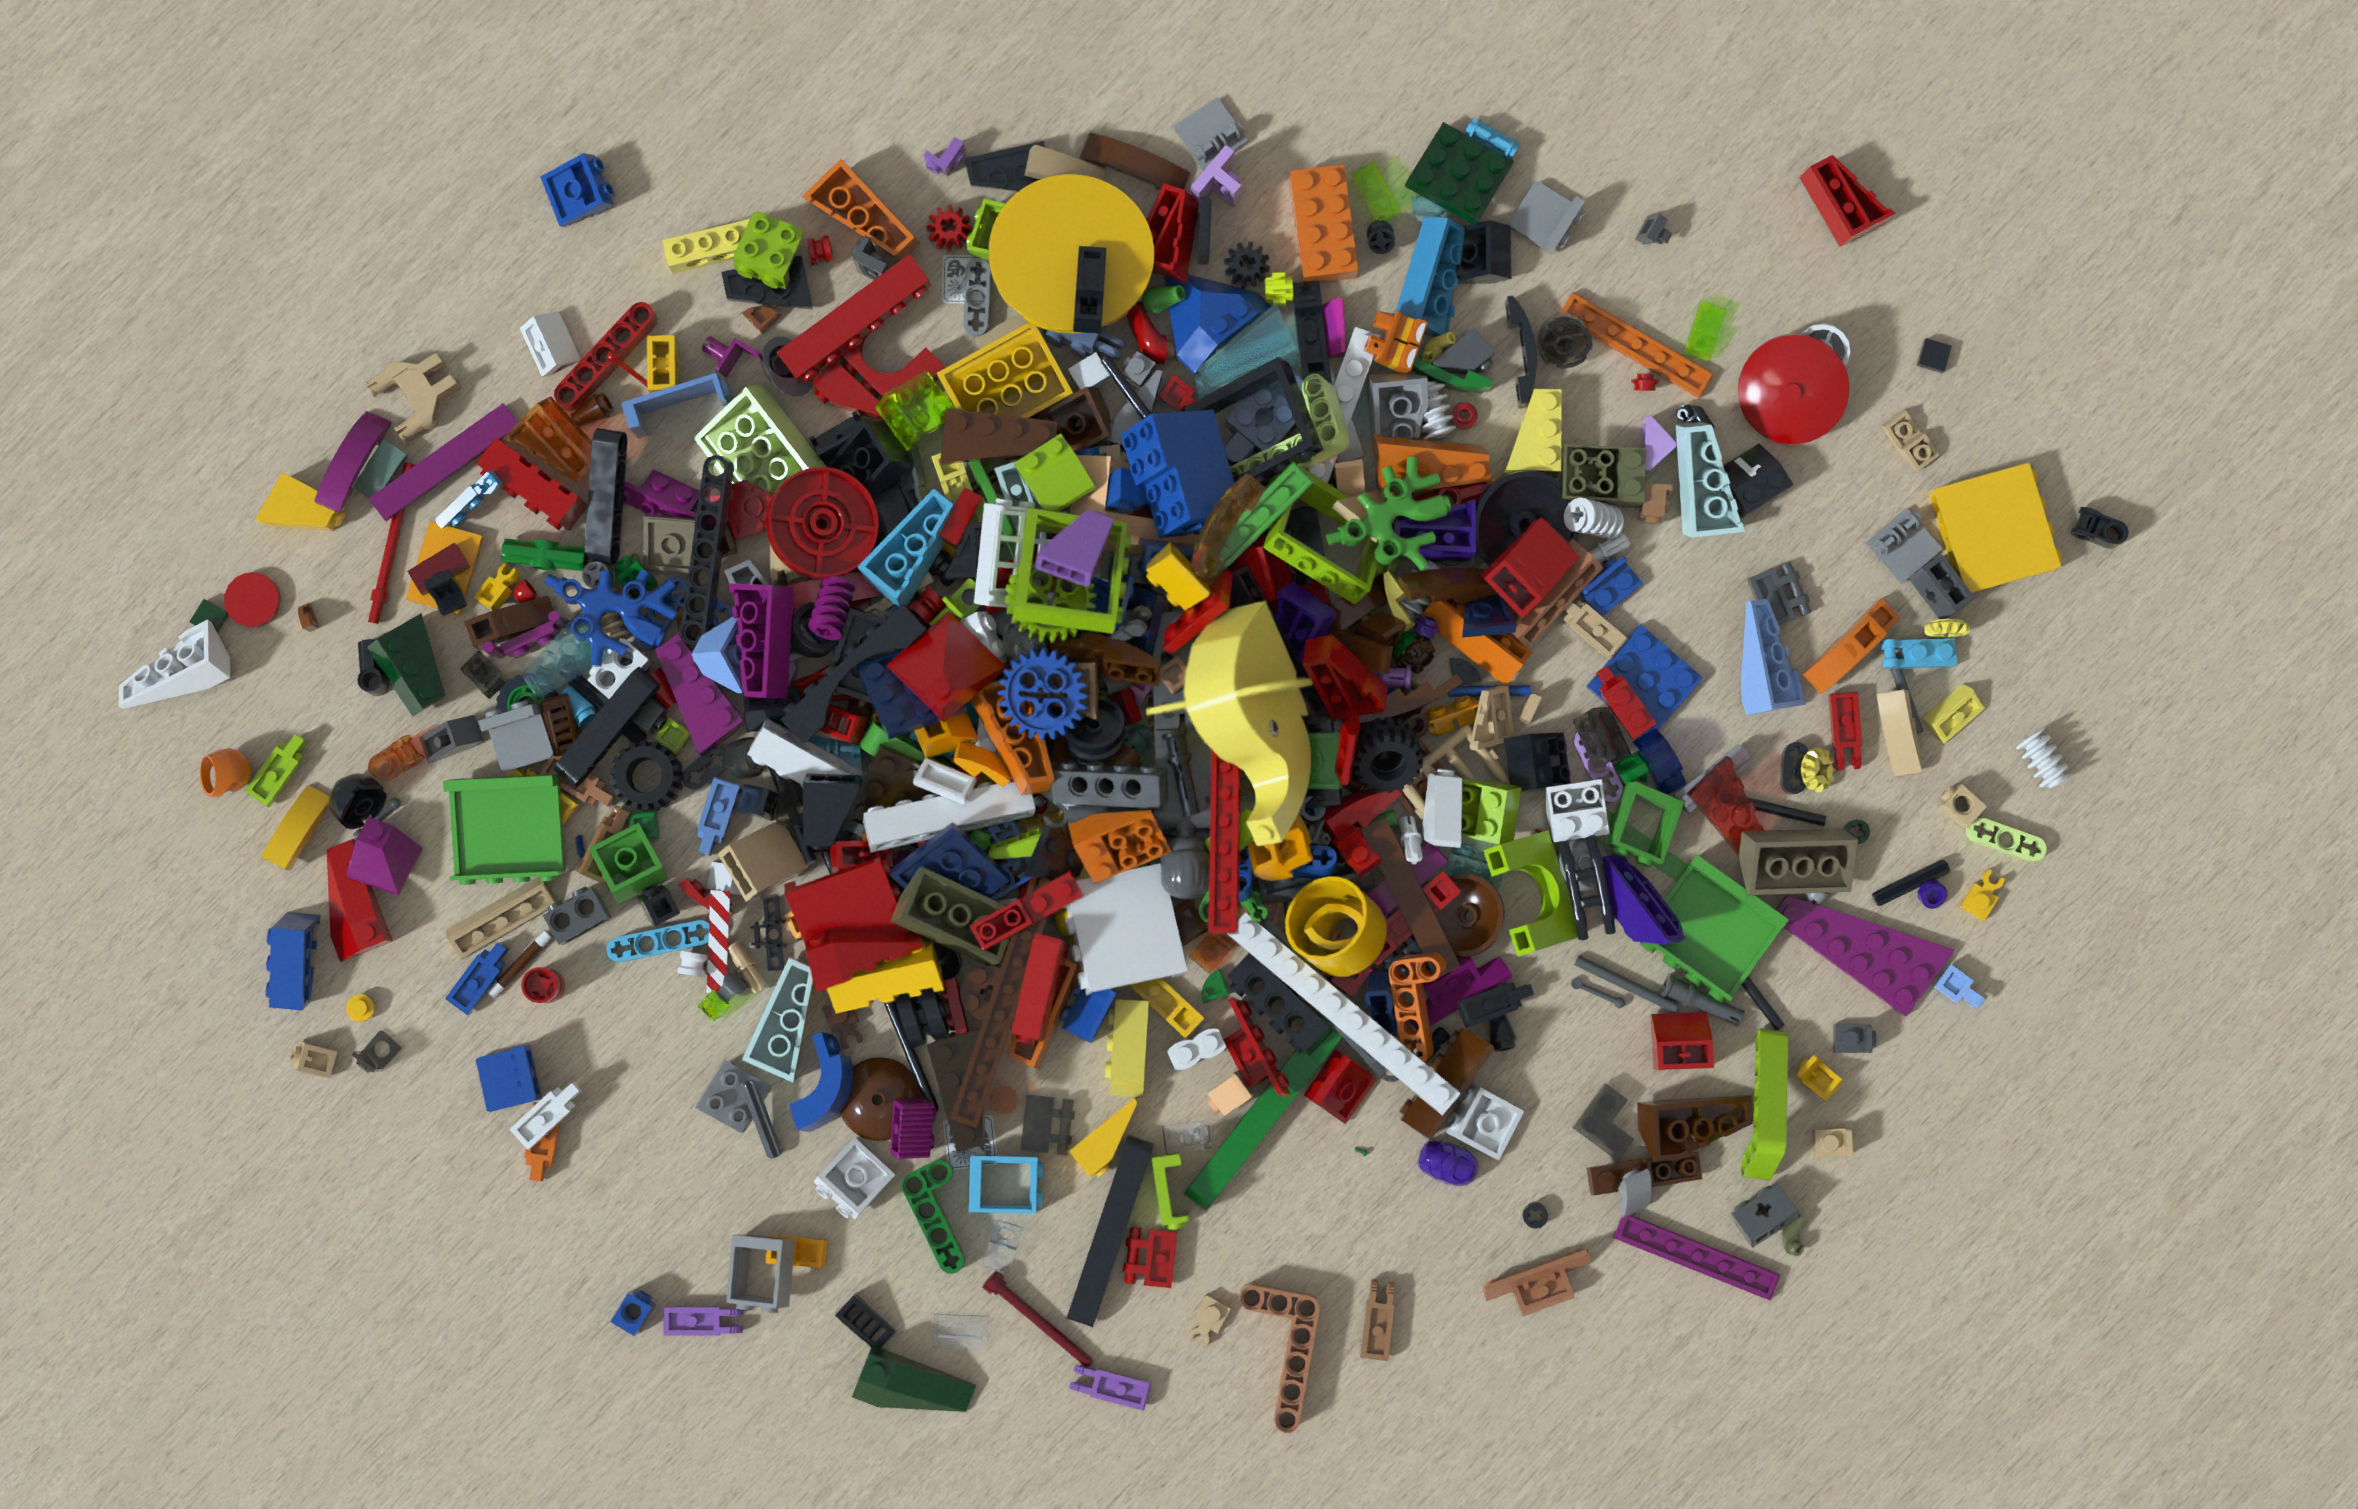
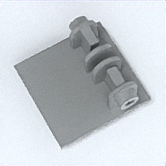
[1173,97,1248,171]
[1866,508,1943,584]
[695,1059,771,1133]

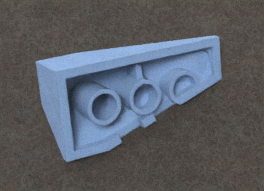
[1741,599,1805,715]

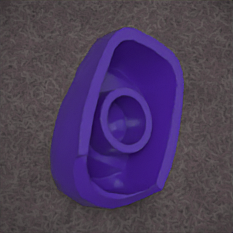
[1417,1139,1479,1186]

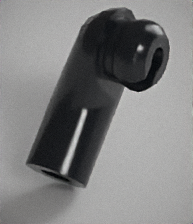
[1676,404,1715,429]

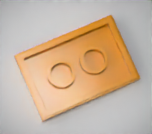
[406,521,484,615]

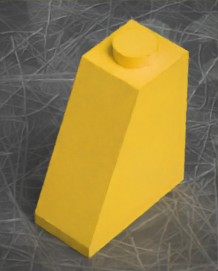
[255,472,347,531]

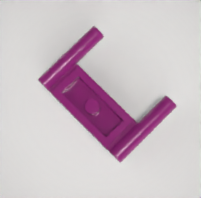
[482,611,570,659]

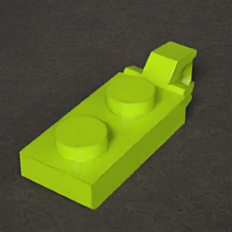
[245,734,308,807]

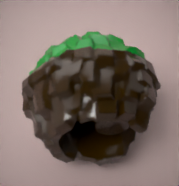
[1393,631,1436,674]

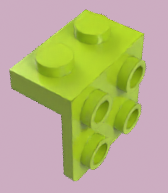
[733,211,804,289]

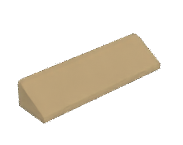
[446,876,557,960]

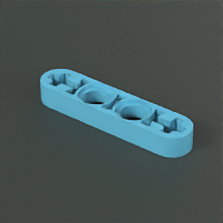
[607,920,709,962]

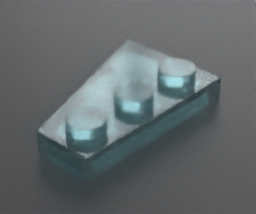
[523,612,608,699]

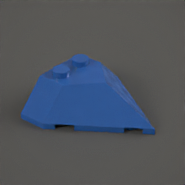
[1163,274,1276,376]

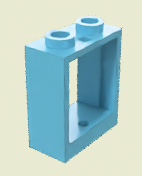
[969,1155,1044,1214]

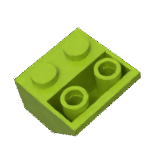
[1461,779,1522,845]

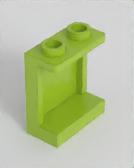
[1152,1152,1190,1230]

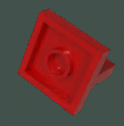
[1304,1050,1377,1125]

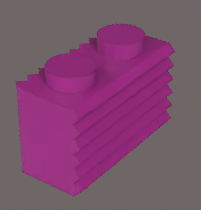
[890,1097,936,1159]

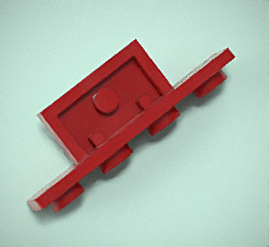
[1223,997,1291,1098]

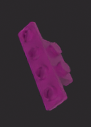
[623,469,715,531]
[1409,957,1512,1031]

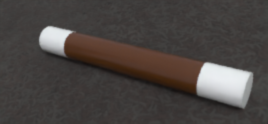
[487,930,552,998]

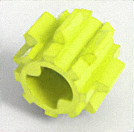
[1265,272,1293,306]

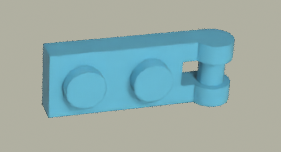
[1880,638,1957,669]

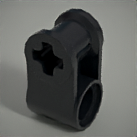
[2070,507,2129,549]

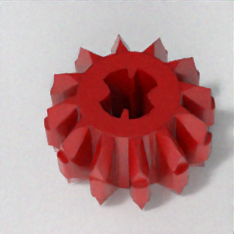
[926,205,973,252]

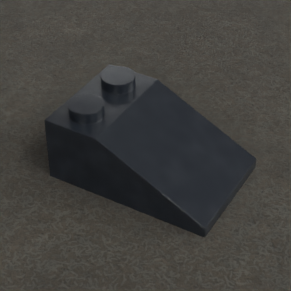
[826,419,913,498]

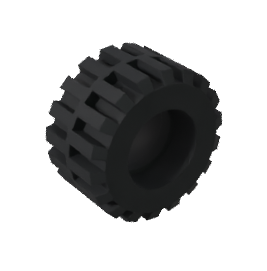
[1353,717,1423,793]
[610,741,683,812]

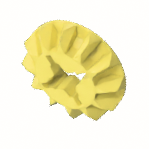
[1925,619,1970,638]
[1801,748,1836,792]

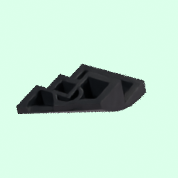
[871,479,910,552]

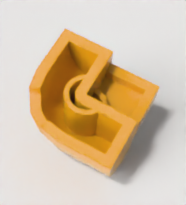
[1248,813,1313,881]

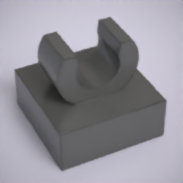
[1635,214,1672,245]

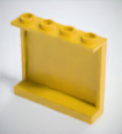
[1928,463,2062,593]

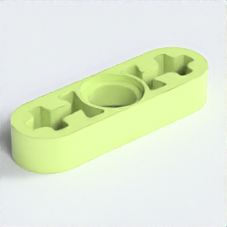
[1966,818,2047,862]

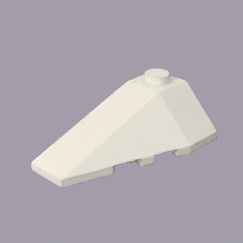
[119,620,230,709]

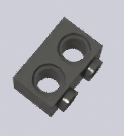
[542,886,612,945]

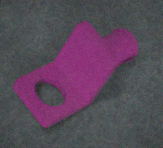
[702,336,763,378]

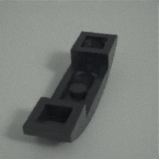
[1293,280,1332,384]
[1505,296,1537,409]

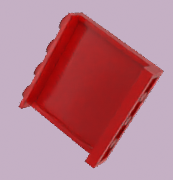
[785,851,911,991]

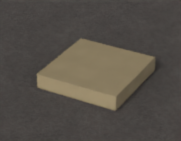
[643,514,696,574]

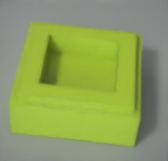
[654,717,691,755]

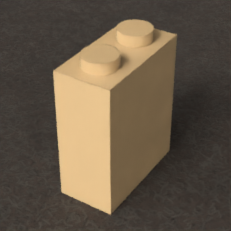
[718,819,809,902]

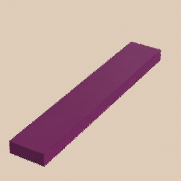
[368,403,521,522]
[1613,1215,1780,1301]

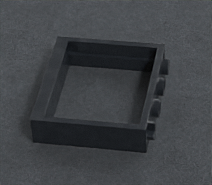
[1184,357,1324,497]

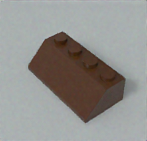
[1399,1028,1495,1140]

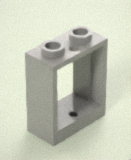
[726,1234,795,1313]

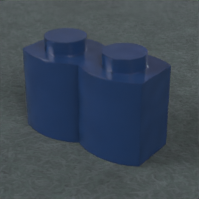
[1365,971,1398,1036]

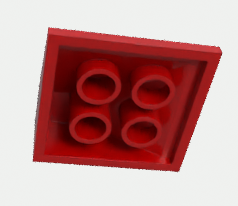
[887,611,1006,722]

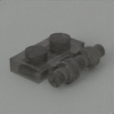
[1020,1094,1075,1155]

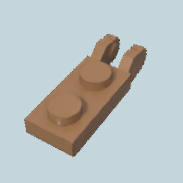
[1360,1279,1395,1361]

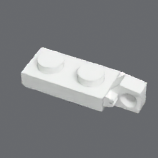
[509,1082,582,1150]

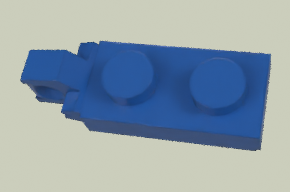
[445,942,509,1015]

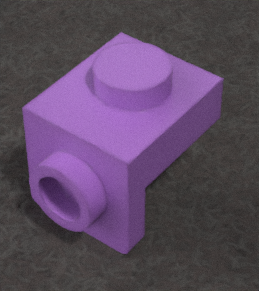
[923,137,966,176]

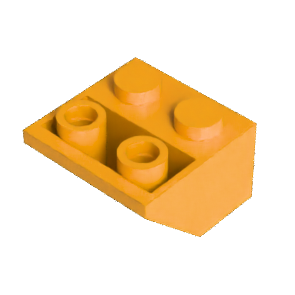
[914,711,978,759]

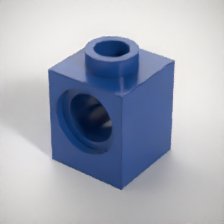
[610,1289,656,1336]

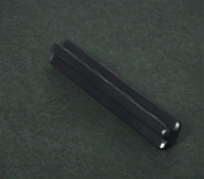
[1872,860,1950,906]

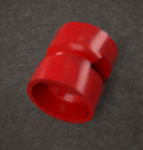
[521,967,565,1004]

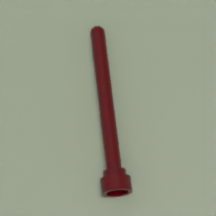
[982,1270,1093,1367]

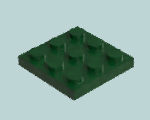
[1404,122,1514,226]

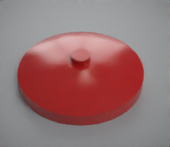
[1738,334,1850,444]

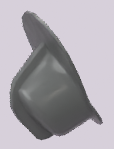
[762,337,813,397]

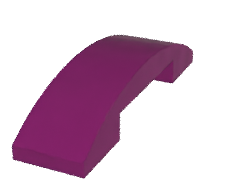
[314,411,392,513]

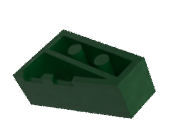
[367,613,445,717]

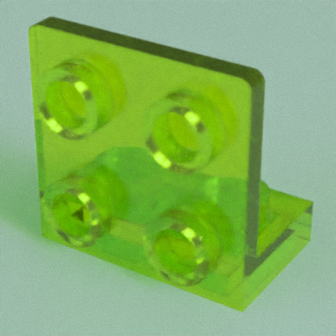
[875,371,955,451]

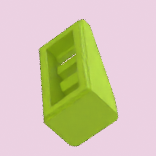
[989,827,1044,860]

